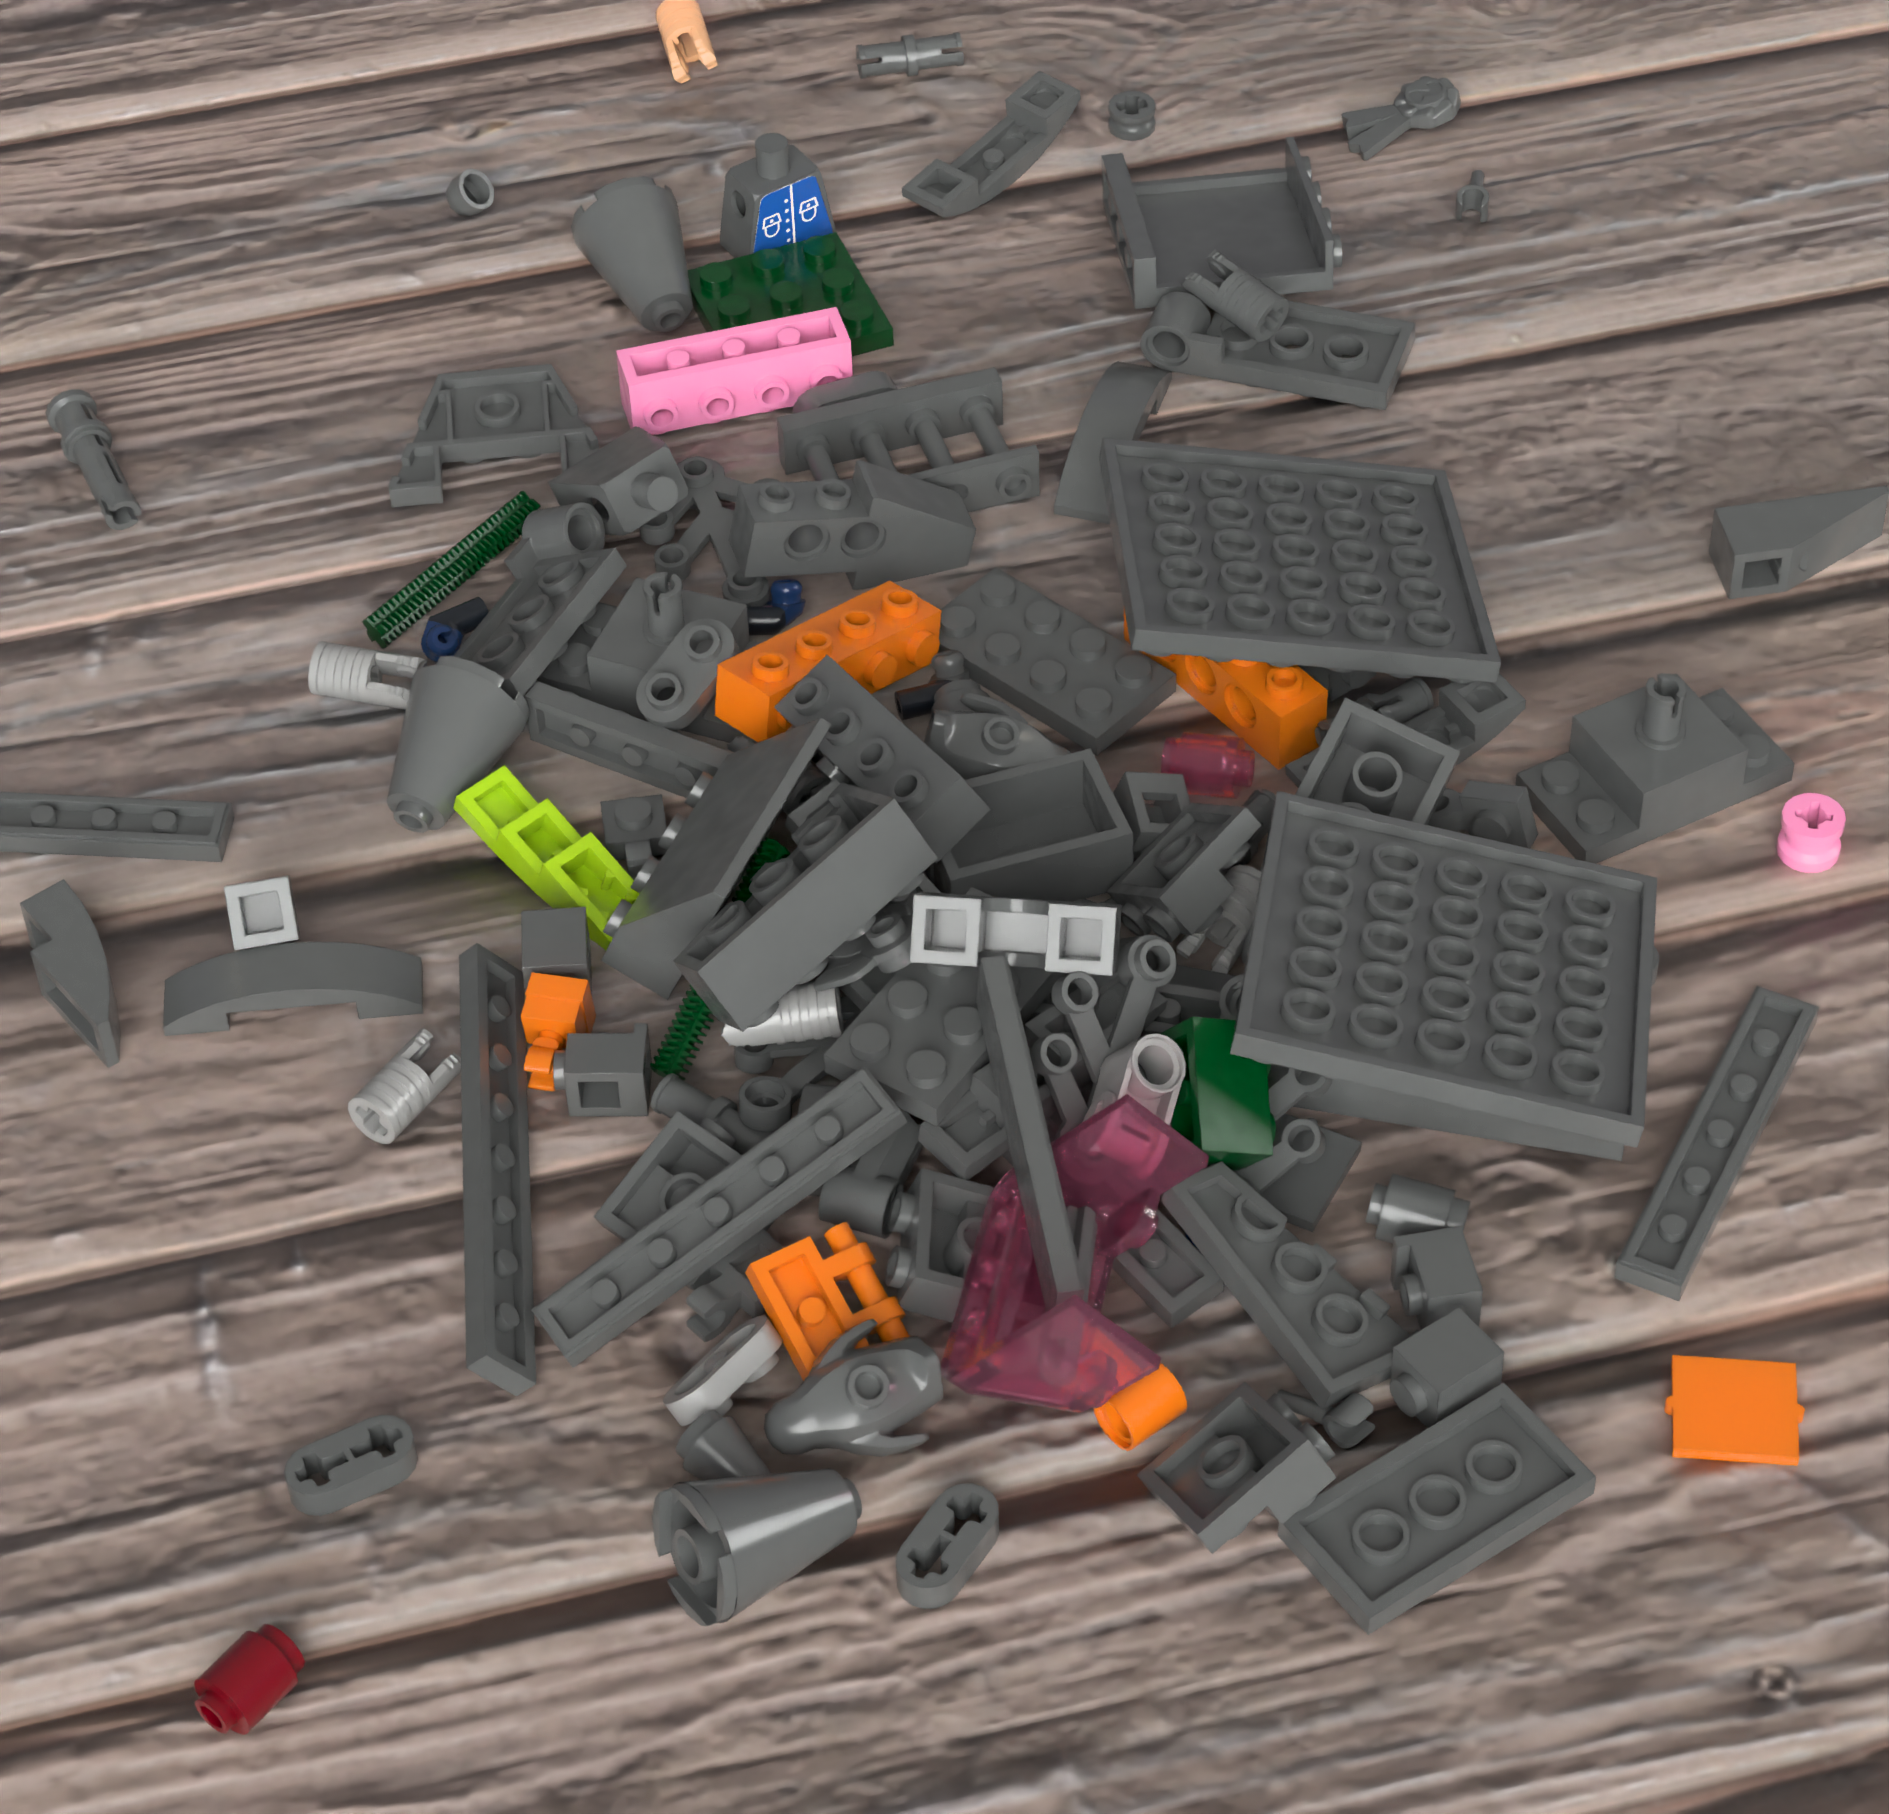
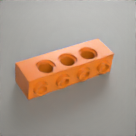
[1124,609,1328,770]

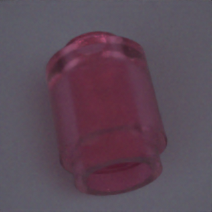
[1161,732,1255,799]

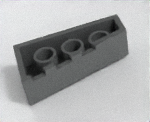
[673,782,938,1032]

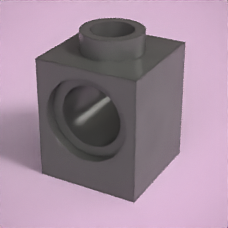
[521,907,592,994]

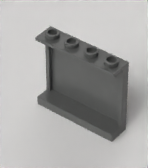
[1101,137,1342,309]

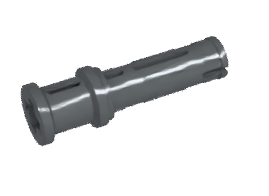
[46,389,142,530]

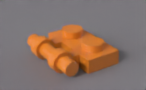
[745,1222,910,1381]

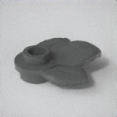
[813,903,913,992]

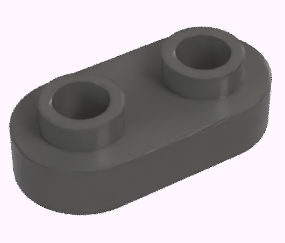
[636,618,740,731]

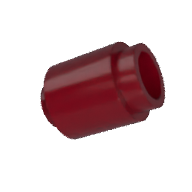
[194,1624,305,1735]

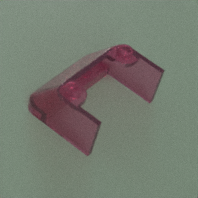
[941,1094,1209,1413]

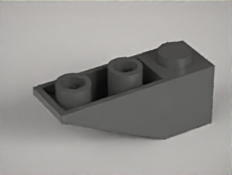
[1709,485,1889,599]

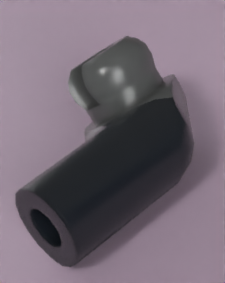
[894,650,970,721]

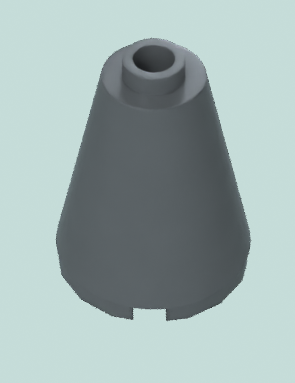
[571,176,693,332]
[387,656,530,833]
[652,1468,862,1626]

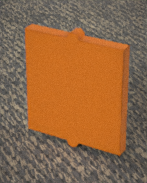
[1664,1355,1805,1466]

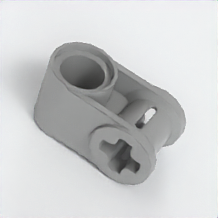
[1080,1033,1186,1174]

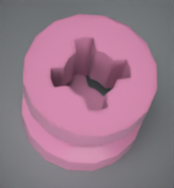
[1776,793,1846,873]

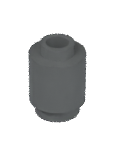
[1366,1173,1471,1244]

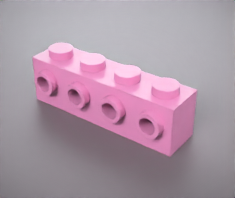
[616,307,853,435]

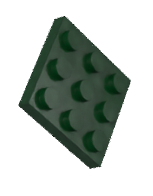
[688,232,894,356]

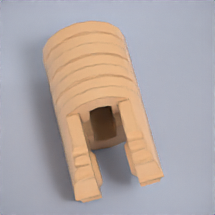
[655,0,717,84]

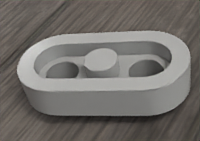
[663,1315,783,1426]

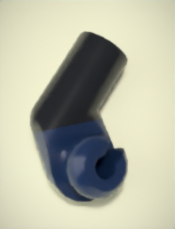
[747,579,806,636]
[421,597,489,662]

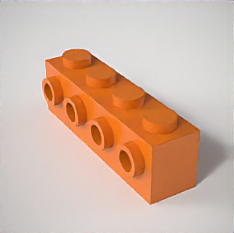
[715,580,942,743]

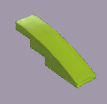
[453,765,640,950]

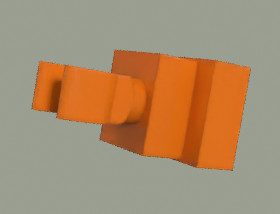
[520,972,596,1092]

